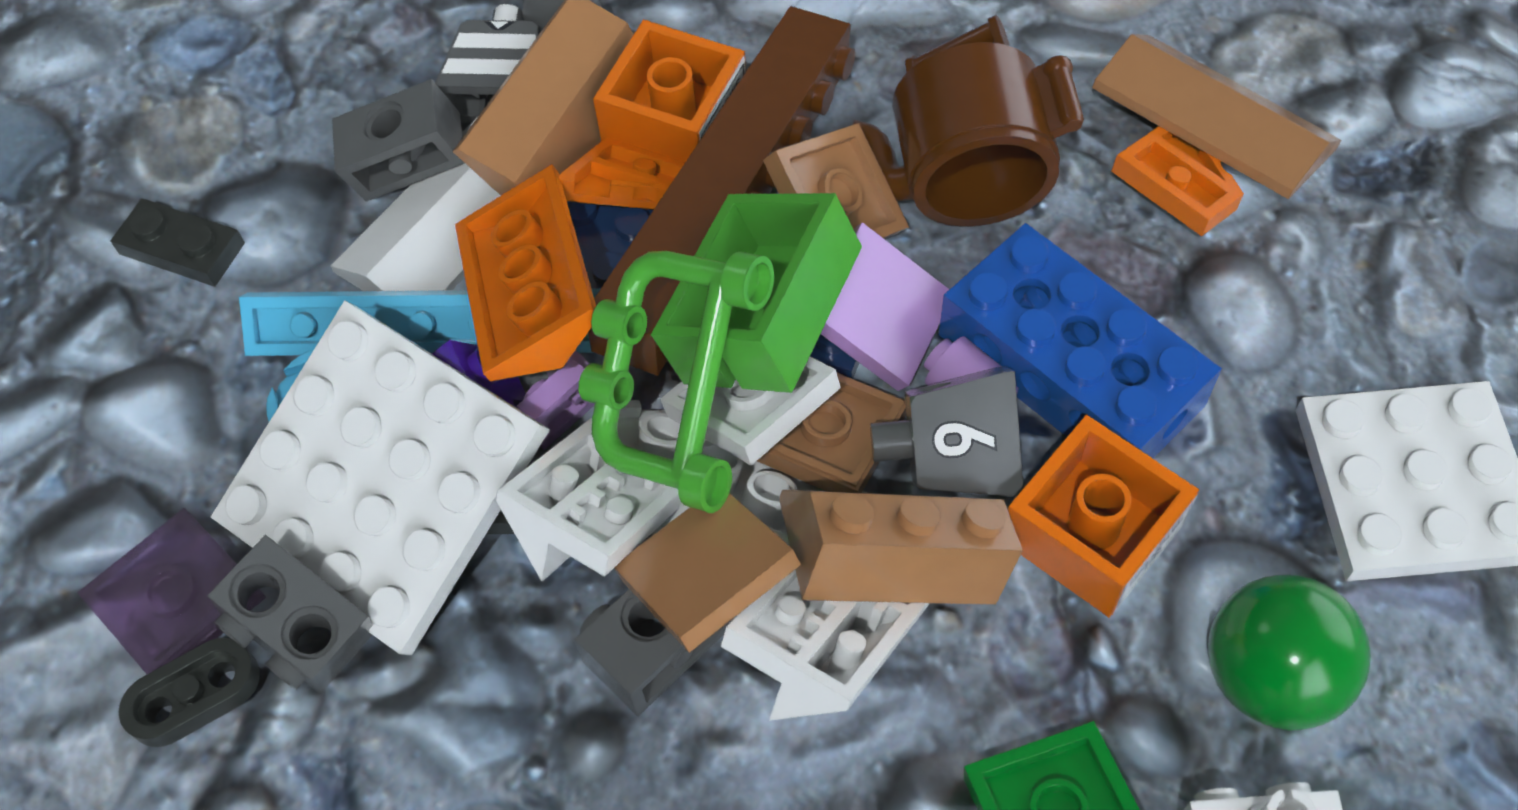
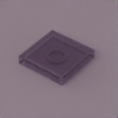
[77,507,266,674]

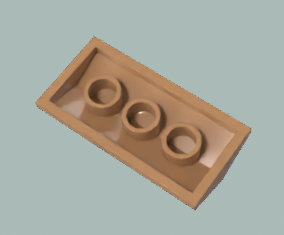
[452,0,633,195]
[1092,34,1342,199]

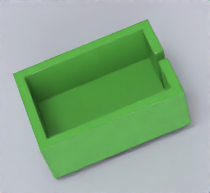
[651,193,862,393]

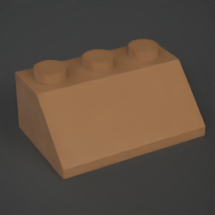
[779,490,1023,605]

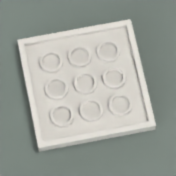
[211,300,550,655]

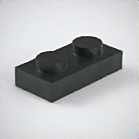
[110,198,245,287]

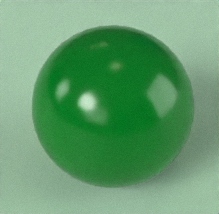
[1208,574,1371,730]

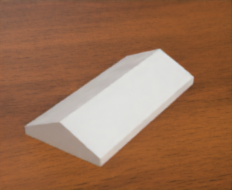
[331,117,501,291]

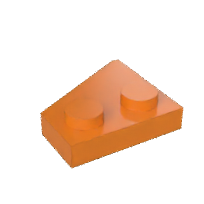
[1111,126,1244,237]

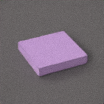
[821,222,950,391]

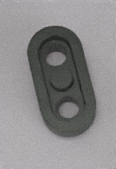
[119,638,260,747]

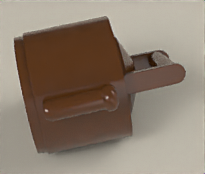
[853,15,1084,227]

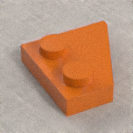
[559,137,685,209]

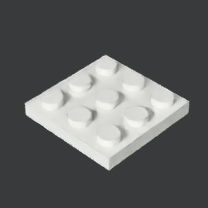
[1296,381,1518,581]

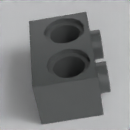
[207,534,372,694]

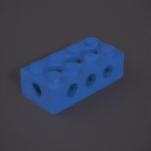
[939,223,1222,458]

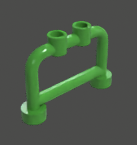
[578,251,774,513]

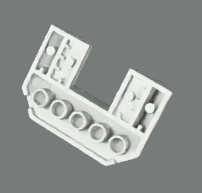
[496,400,930,721]

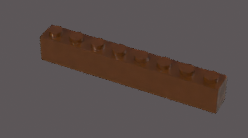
[588,6,855,376]

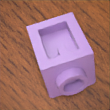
[517,350,595,450]

